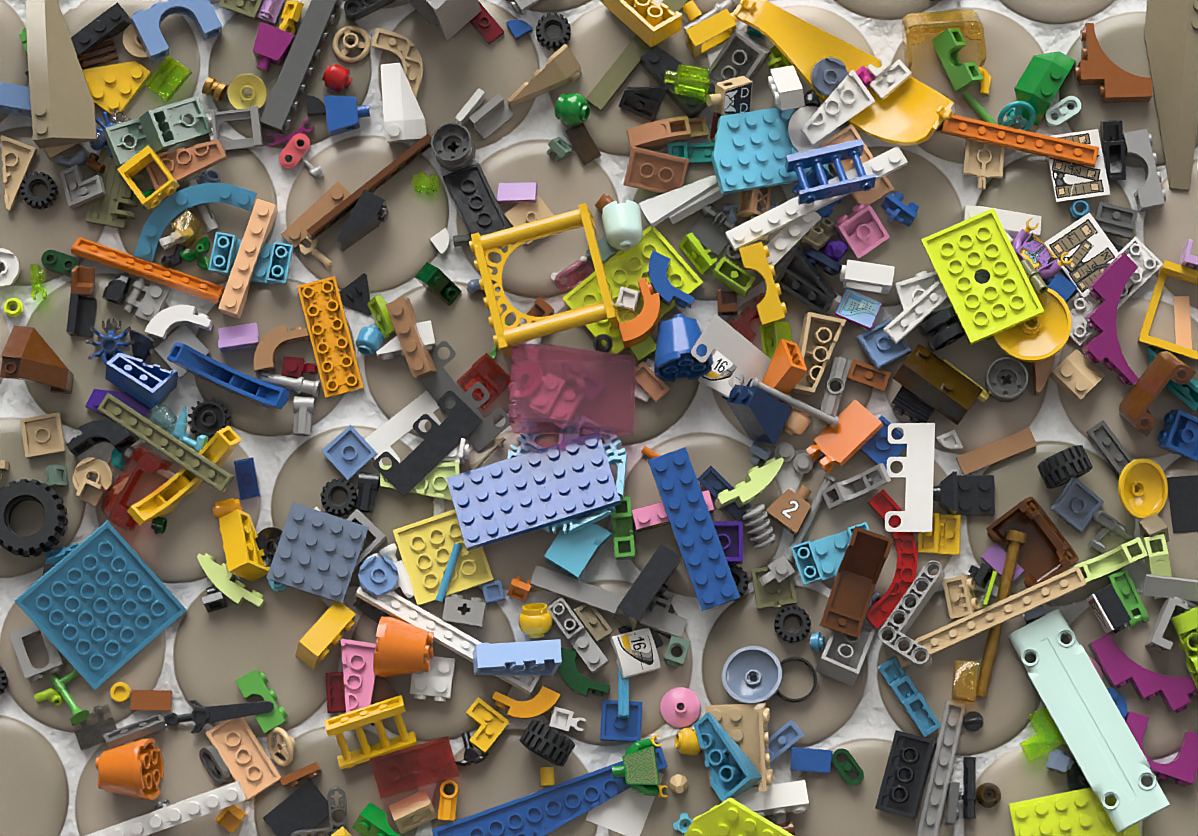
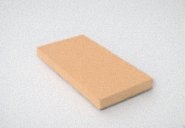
[819,124,894,205]
[205,717,281,801]

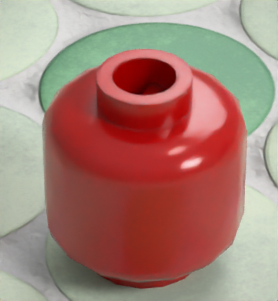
[322,64,352,92]

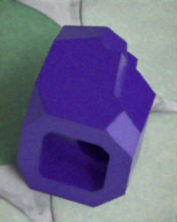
[823,240,848,263]

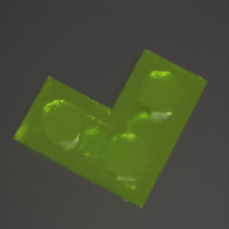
[1019,706,1065,761]

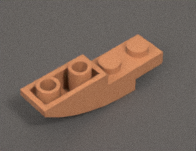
[627,116,708,149]

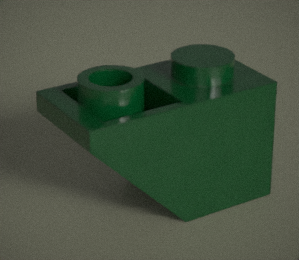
[415,262,462,306]

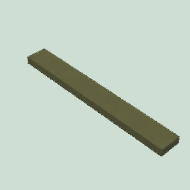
[586,0,689,111]
[97,393,235,494]

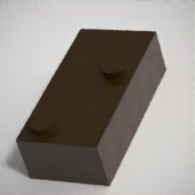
[893,344,983,425]

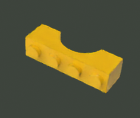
[739,242,788,326]

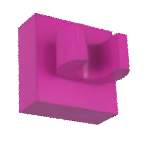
[855,66,876,89]

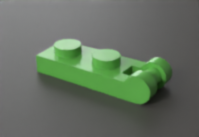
[1107,569,1150,628]

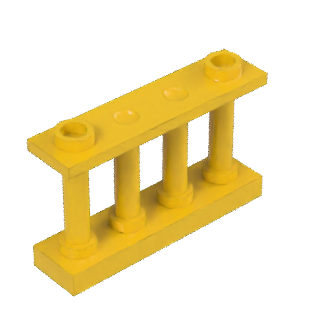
[324,695,418,770]

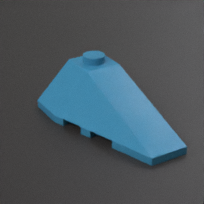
[694,712,762,802]

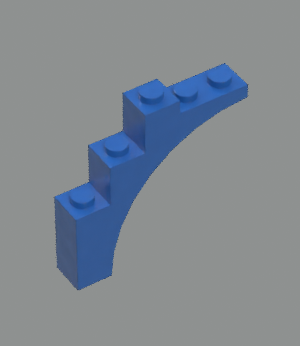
[167,342,290,410]

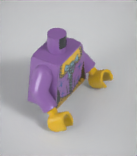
[1012,218,1073,279]

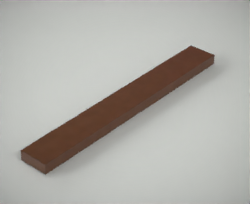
[307,134,431,240]

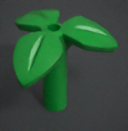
[179,236,210,270]

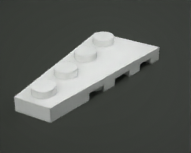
[800,69,875,146]

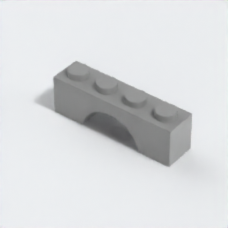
[1123,129,1166,213]

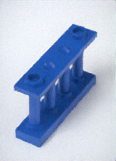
[785,138,876,205]

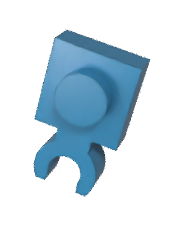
[45,543,78,565]

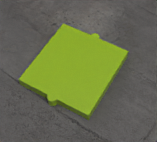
[981,570,997,609]

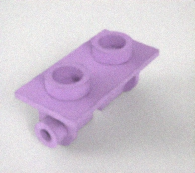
[257,0,284,24]

